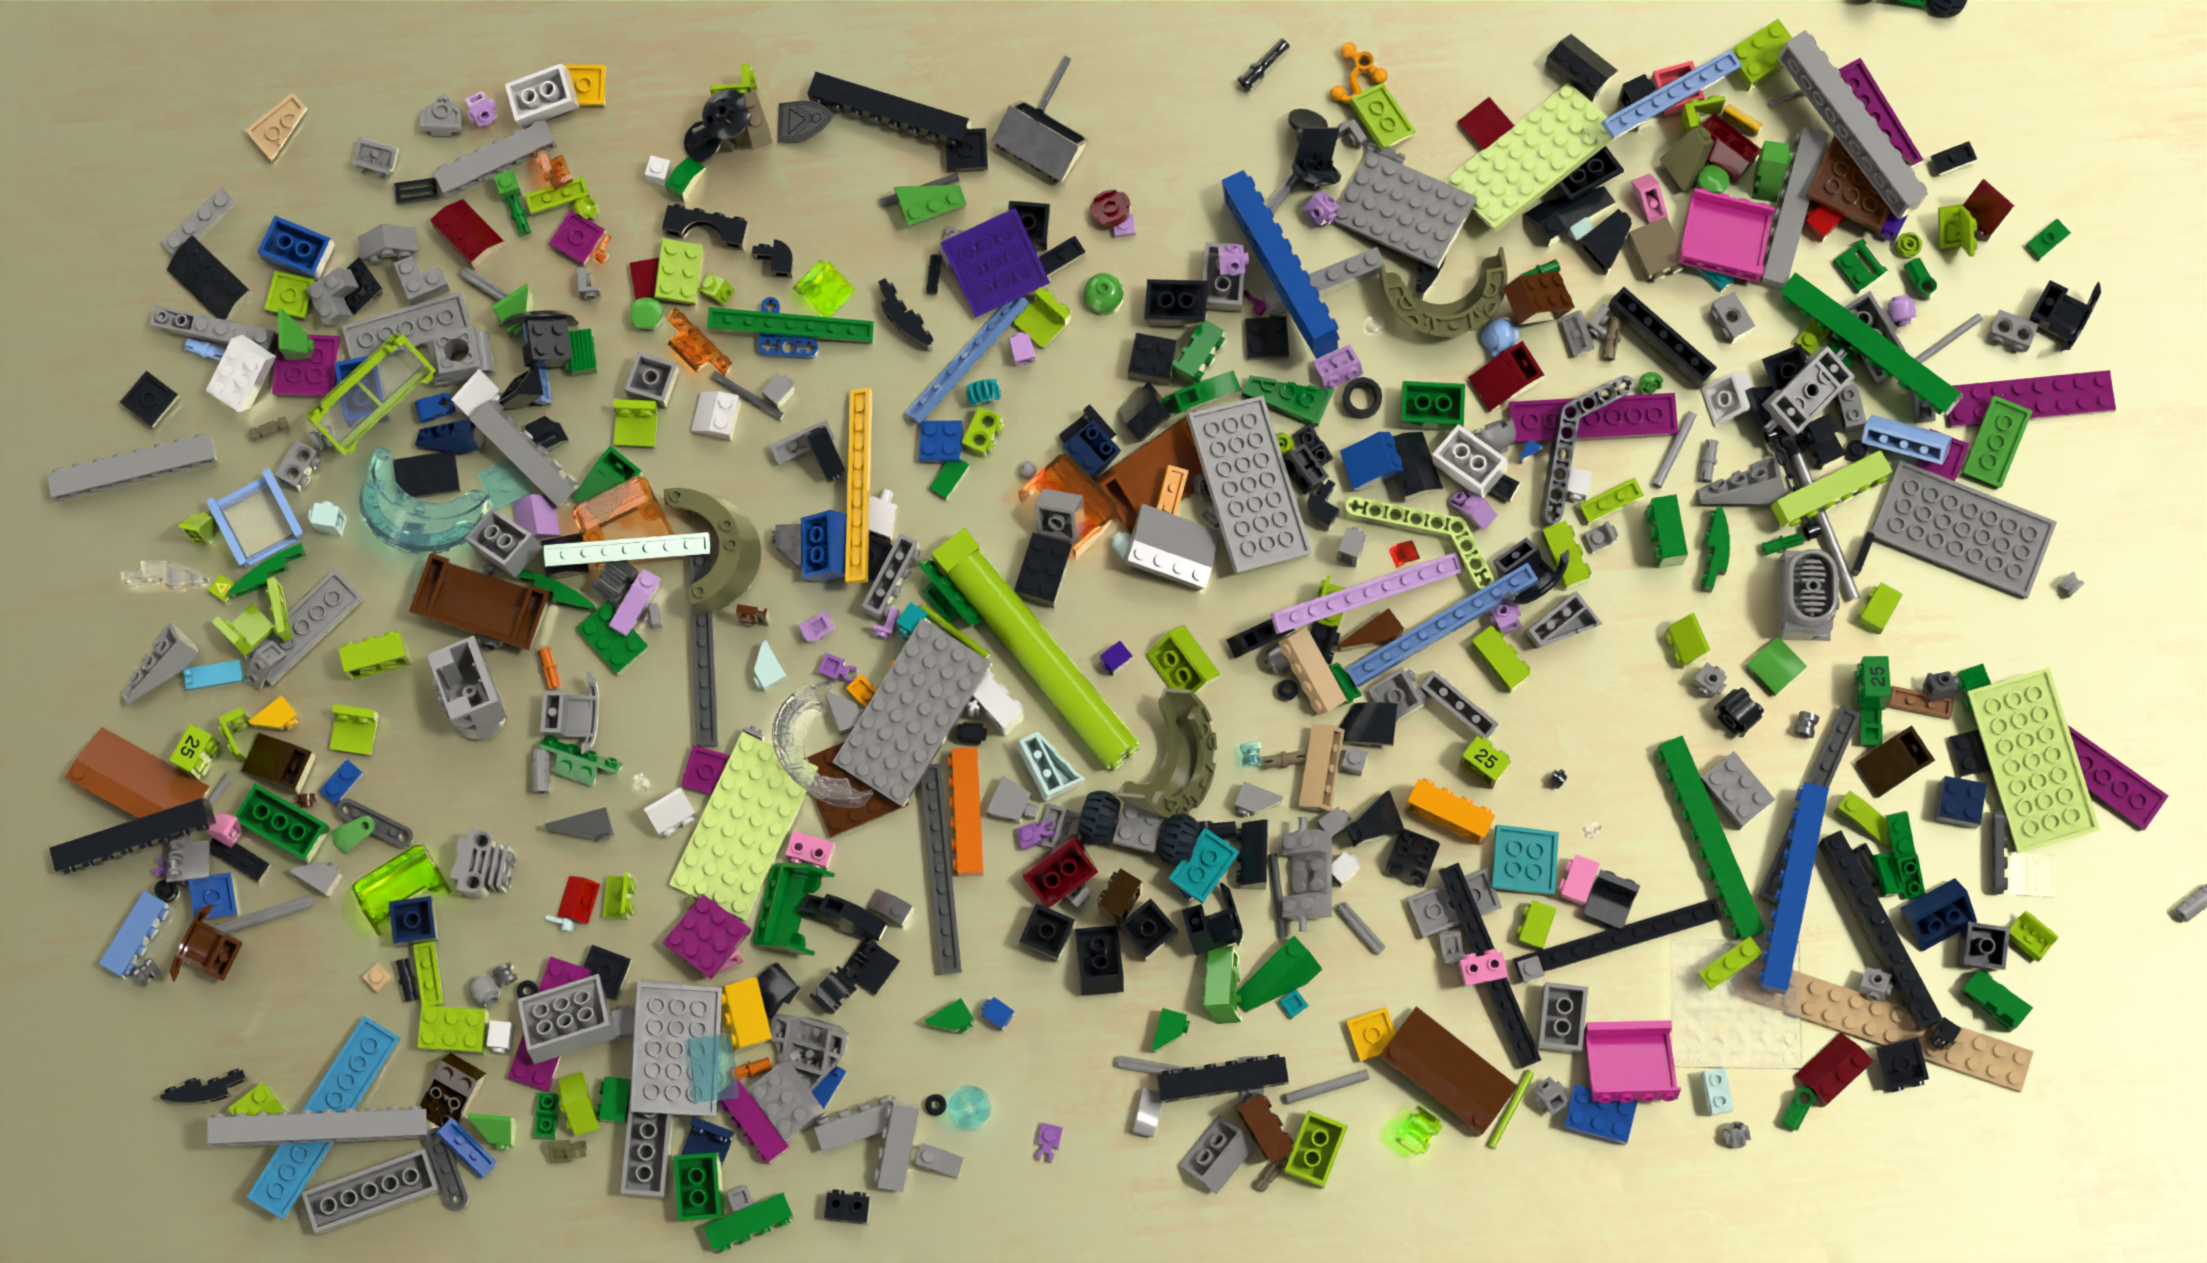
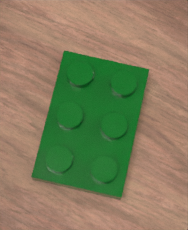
[576,601,649,675]

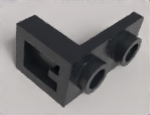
[1929,1017,1962,1051]

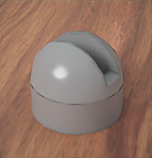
[1020,460,1037,478]

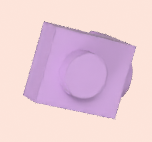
[872,607,900,639]
[799,611,836,642]

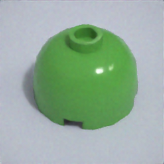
[1083,273,1125,315]

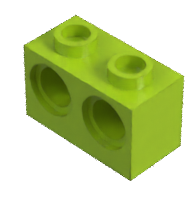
[962,406,1004,457]

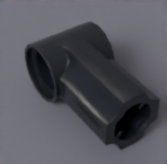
[1198,821,1237,841]

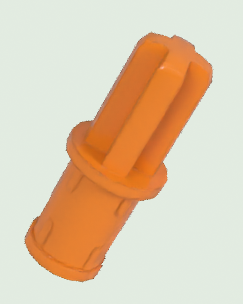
[538,647,561,690]
[729,1057,772,1081]

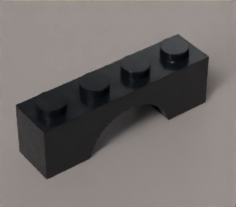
[662,204,749,251]

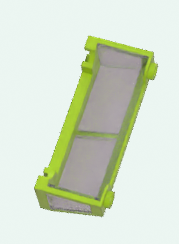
[304,332,436,455]

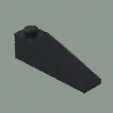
[1525,186,1616,247]

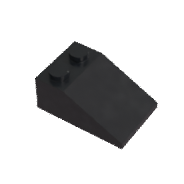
[1144,279,1209,326]
[1075,925,1124,996]

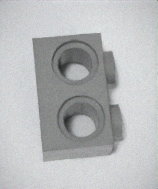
[1988,309,2039,352]
[1834,383,1867,433]
[275,440,321,491]
[1336,527,1367,567]

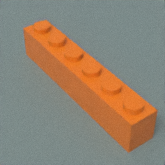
[948,747,984,877]

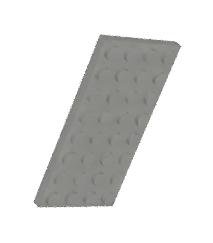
[1186,395,1312,574]
[1871,460,2057,599]
[833,618,993,807]

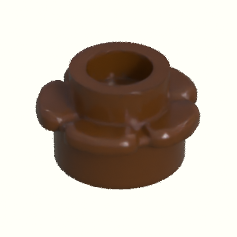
[296,793,317,808]

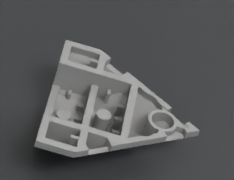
[770,1014,849,1092]

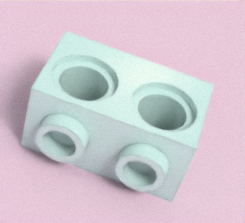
[1701,1068,1734,1116]

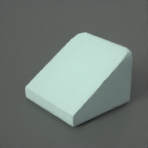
[1568,217,1593,240]

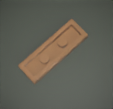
[1887,686,1954,720]

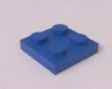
[919,420,963,463]
[188,872,237,920]

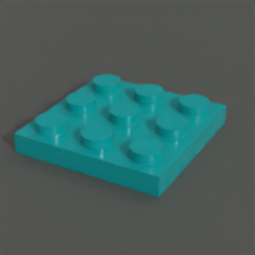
[1491,825,1559,896]

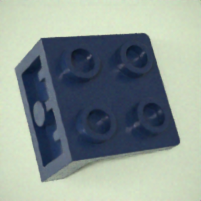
[681,1116,735,1169]

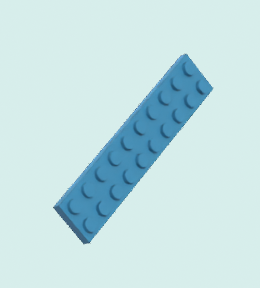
[246,1016,400,1221]

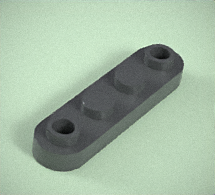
[336,798,414,848]
[1992,810,2008,894]
[425,1128,469,1210]

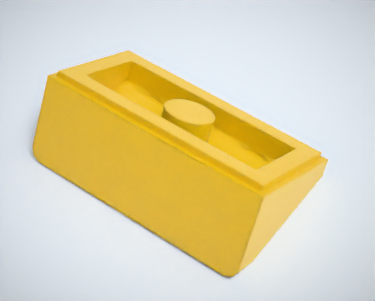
[1722,104,1764,136]

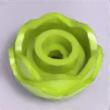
[573,197,599,219]
[1896,232,1922,257]
[1276,432,1294,458]

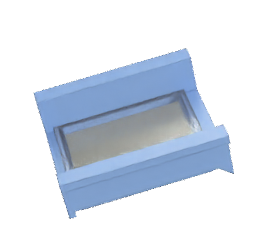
[206,468,303,568]

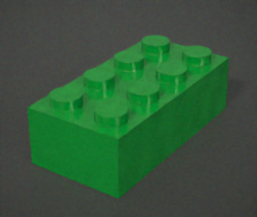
[234,783,331,864]

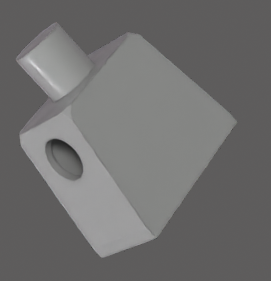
[986,775,1040,823]

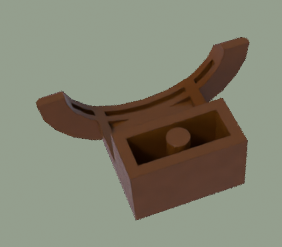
[170,905,243,982]

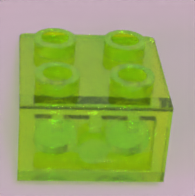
[793,259,855,317]

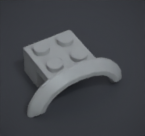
[540,671,599,754]

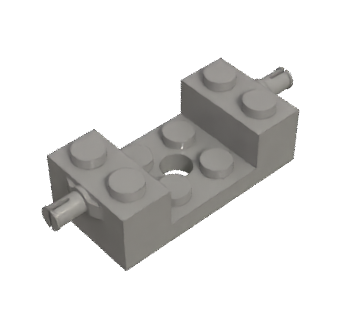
[1762,346,1855,435]
[1282,817,1332,932]

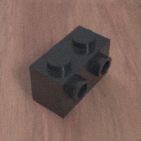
[824,1189,871,1225]

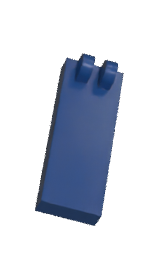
[812,1066,847,1122]

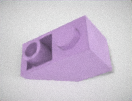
[1448,488,1498,530]

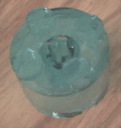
[948,1085,992,1131]

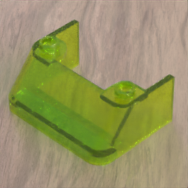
[352,843,452,936]

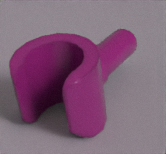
[1243,290,1266,316]

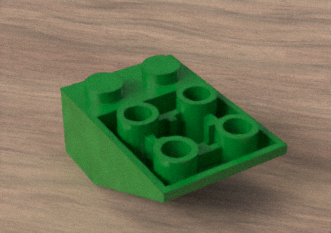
[573,446,644,524]

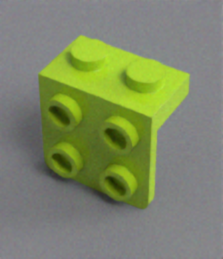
[710,63,758,96]
[1938,204,1977,257]
[1014,287,1071,348]

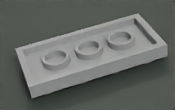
[1407,869,1502,939]

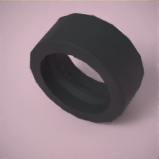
[1342,377,1382,419]

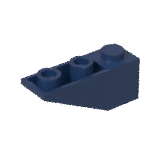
[415,419,485,453]

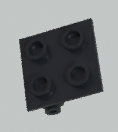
[344,257,383,315]
[843,938,900,995]

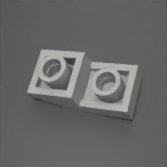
[1132,1088,1161,1138]

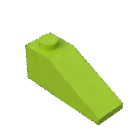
[179,512,217,546]
[1834,790,1889,848]

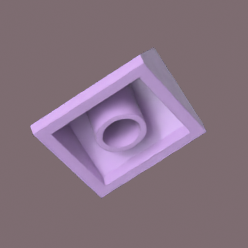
[513,494,561,540]

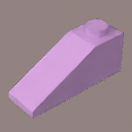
[609,568,661,637]

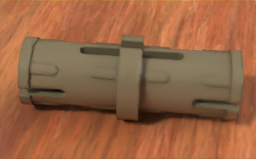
[1602,317,1622,361]
[1262,749,1306,770]

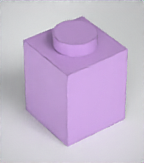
[1009,332,1036,367]

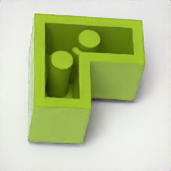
[556,1071,600,1136]

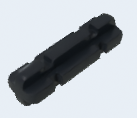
[926,254,941,295]

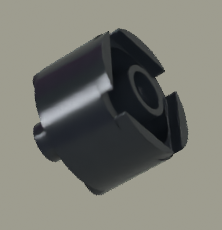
[1714,687,1764,738]
[809,965,857,1014]

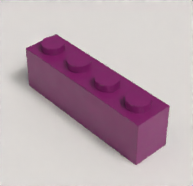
[717,1079,791,1164]

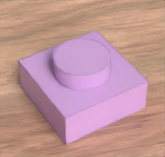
[1114,213,1136,238]

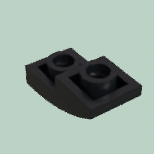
[1292,424,1334,466]

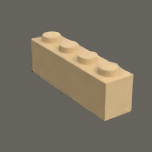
[1278,627,1347,715]
[1299,724,1345,812]

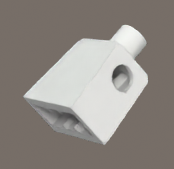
[869,489,898,542]

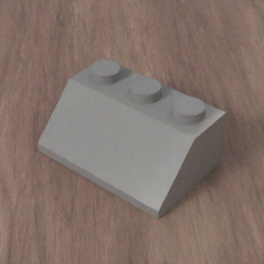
[1179,1115,1256,1194]

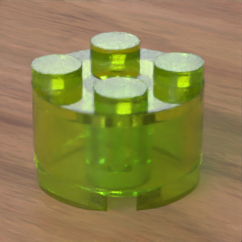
[1394,1105,1442,1155]

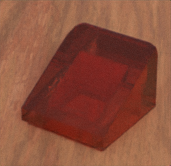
[1389,540,1420,568]

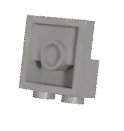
[1368,667,1428,722]

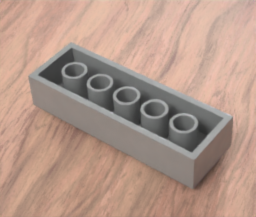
[301,1148,442,1235]

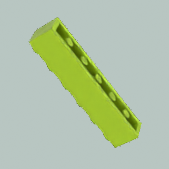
[1770,450,1893,528]

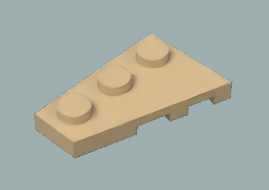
[245,92,307,162]

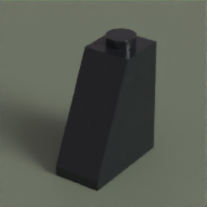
[1580,209,1632,275]
[804,425,846,481]
[1346,790,1405,847]

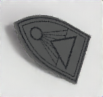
[778,100,834,143]

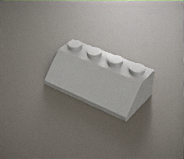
[1844,291,1915,383]

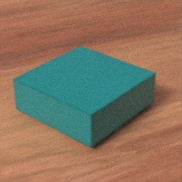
[1279,989,1309,1019]

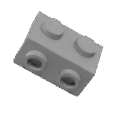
[350,137,399,176]

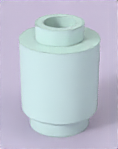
[1111,532,1131,559]

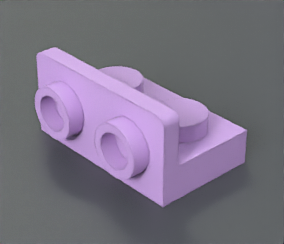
[1313,345,1363,390]

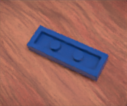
[436,1118,498,1179]

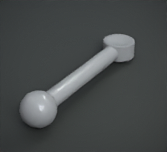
[1769,89,1804,109]

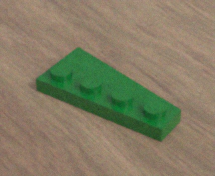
[1242,375,1334,427]

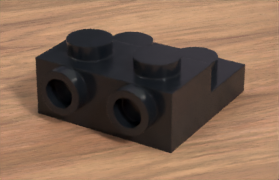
[1876,1037,1929,1093]

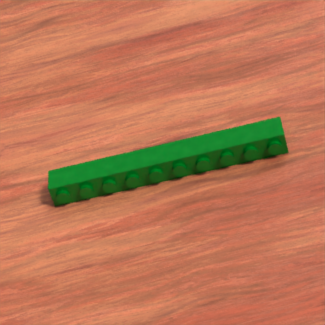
[1780,272,1963,416]
[1656,735,1766,942]

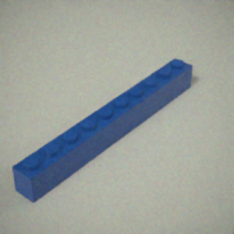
[1758,782,1829,995]

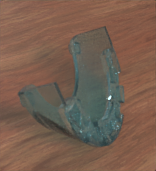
[359,445,490,554]

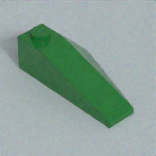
[1236,936,1323,1013]

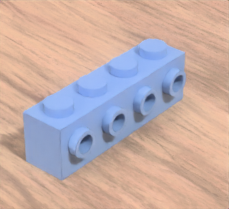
[1862,415,1952,465]

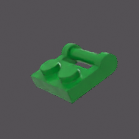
[1833,239,1888,294]

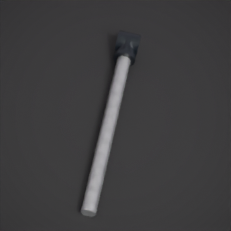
[1778,429,1861,602]

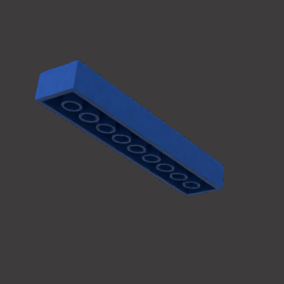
[1222,170,1340,359]

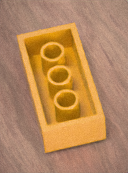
[1405,778,1495,845]

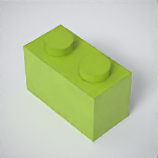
[1858,582,1903,634]
[1516,900,1557,951]

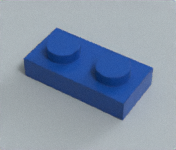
[319,759,364,805]

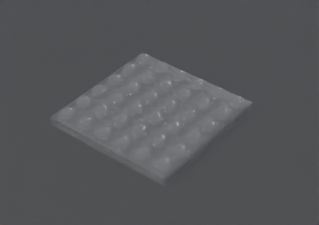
[1671,939,1802,1070]

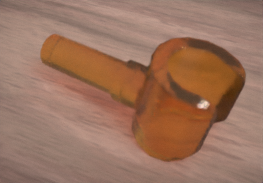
[595,235,611,264]

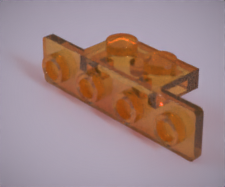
[668,308,732,376]

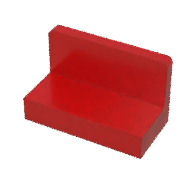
[557,876,600,924]

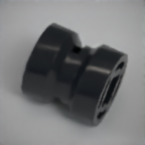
[154,879,180,903]

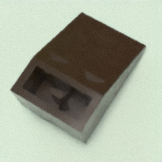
[1855,725,1936,798]
[241,733,316,795]
[419,1053,487,1127]

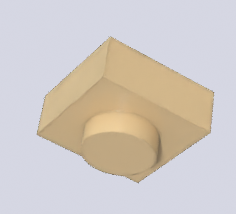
[362,962,393,993]

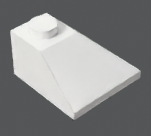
[1702,371,1753,426]

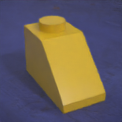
[248,695,300,731]

